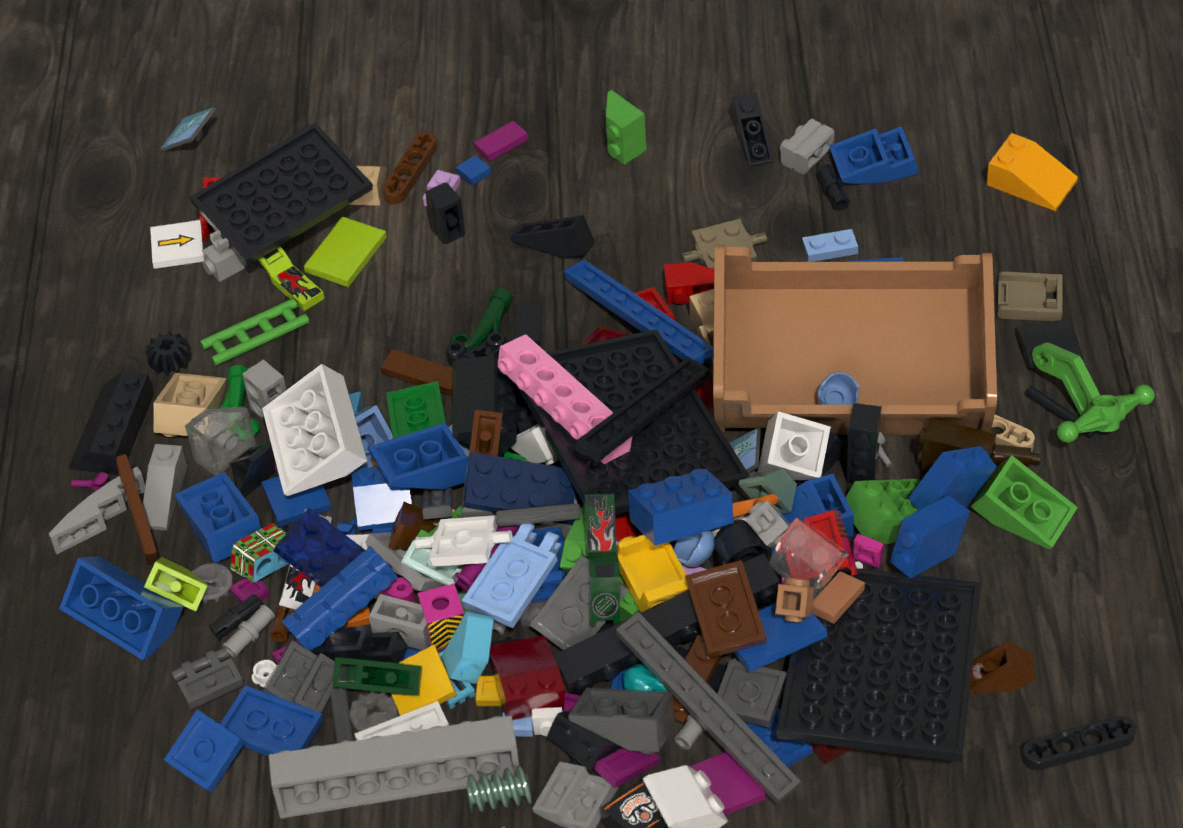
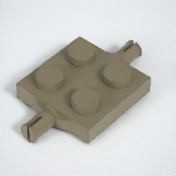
[681,219,767,269]

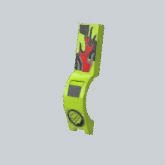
[258,247,325,311]

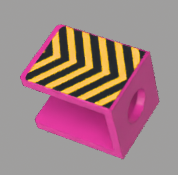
[418,583,464,650]

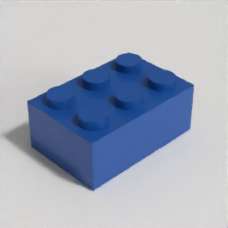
[628,469,733,546]

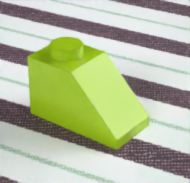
[144,557,208,611]

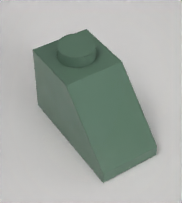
[739,469,797,514]

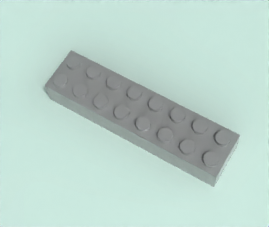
[269,716,519,819]

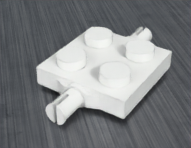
[415,516,513,567]

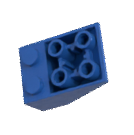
[769,474,854,559]

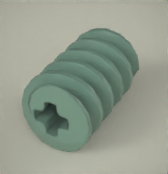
[467,766,532,814]

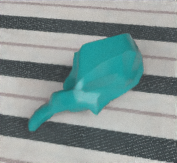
[624,664,670,692]

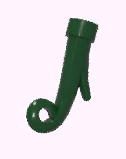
[449,287,513,351]

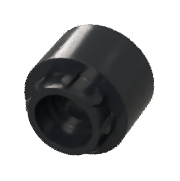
[714,519,771,565]

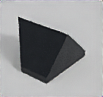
[229,442,276,498]

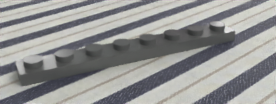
[616,612,801,805]

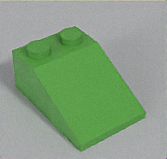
[970,455,1078,550]

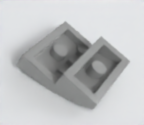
[532,762,618,828]

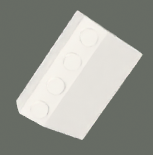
[262,364,367,496]

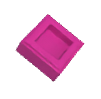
[853,534,884,568]

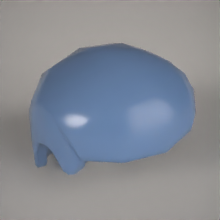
[817,372,859,405]
[673,530,715,568]

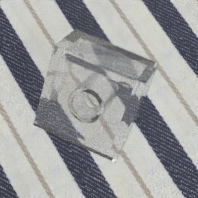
[185,407,256,476]
[769,518,849,600]

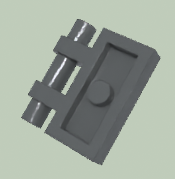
[171,647,244,710]

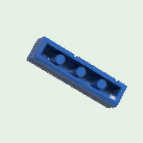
[282,546,398,652]

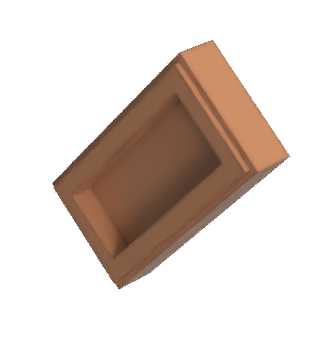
[812,571,865,624]

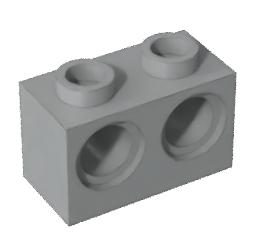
[242,359,286,420]

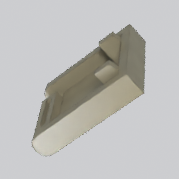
[997,272,1063,321]

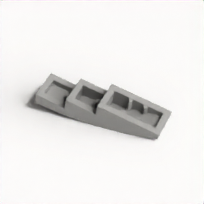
[49,467,145,554]

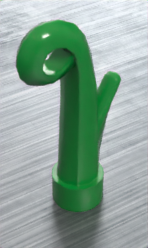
[216,365,260,439]

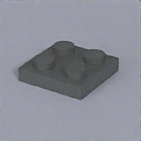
[717,660,787,728]

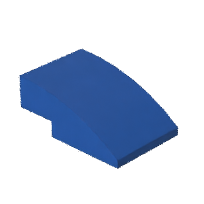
[829,126,919,184]

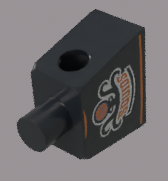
[601,780,669,828]

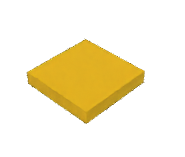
[391,645,457,716]

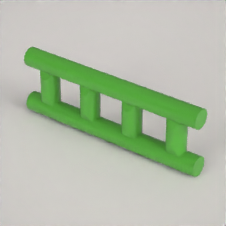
[200,298,309,366]

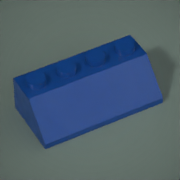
[59,556,184,660]

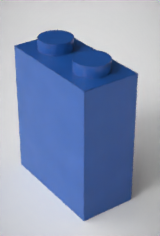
[909,446,997,511]
[890,495,970,579]

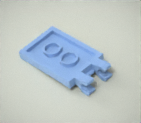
[462,524,561,628]

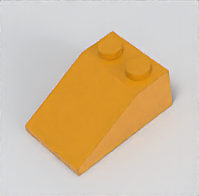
[987,133,1078,211]

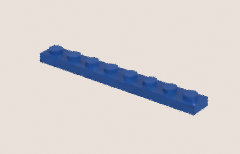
[564,260,714,364]

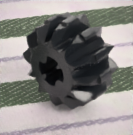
[146,331,191,376]

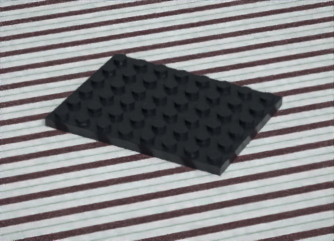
[515,329,750,515]
[777,568,981,762]

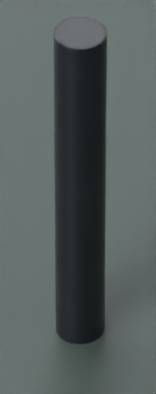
[1026,386,1097,438]

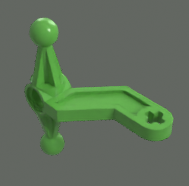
[1032,342,1155,443]

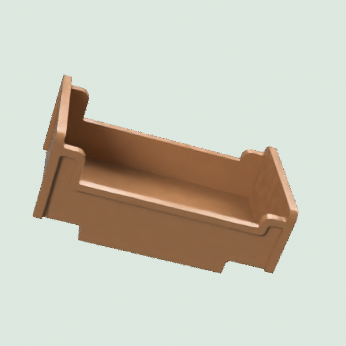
[713,245,997,435]

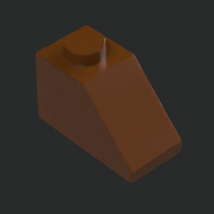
[468,410,503,462]
[388,501,436,549]
[969,641,1036,693]

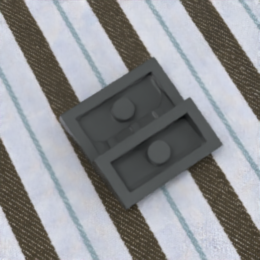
[262,640,335,713]

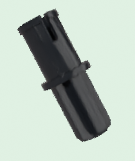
[208,594,263,640]

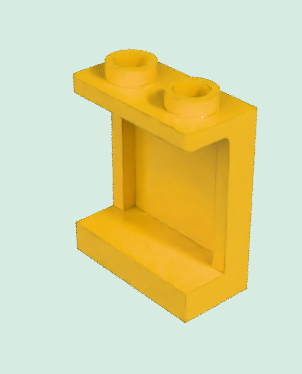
[617,535,688,612]

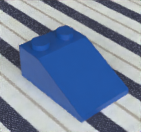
[368,423,468,490]
[174,472,261,563]

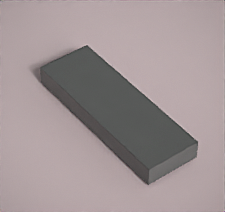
[423,487,452,519]

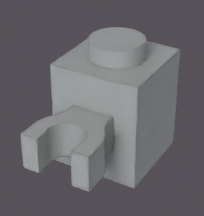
[202,230,245,282]
[745,501,795,548]

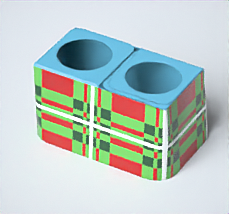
[231,523,296,583]

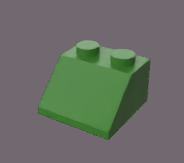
[606,90,646,165]

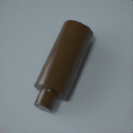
[994,444,1041,468]

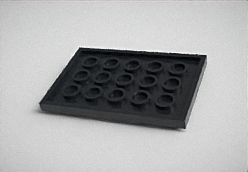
[190,123,373,266]

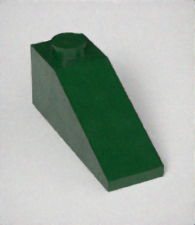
[332,657,422,696]

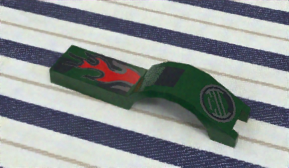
[584,494,620,627]

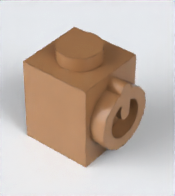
[776,578,814,622]

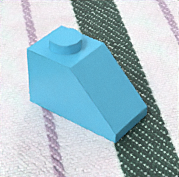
[442,612,493,684]

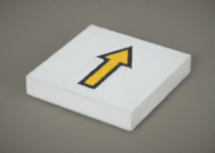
[150,220,205,269]

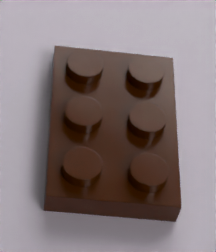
[685,560,767,658]

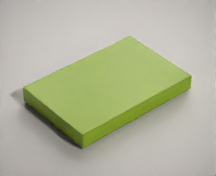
[304,217,387,287]

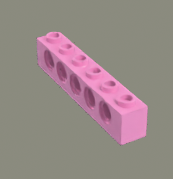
[498,334,632,464]

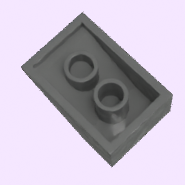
[569,688,675,754]

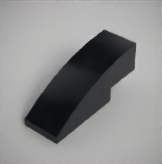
[311,626,408,663]

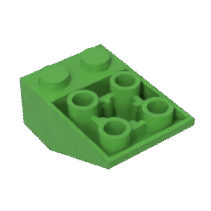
[846,479,921,544]

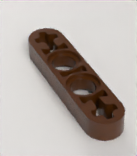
[383,132,437,204]

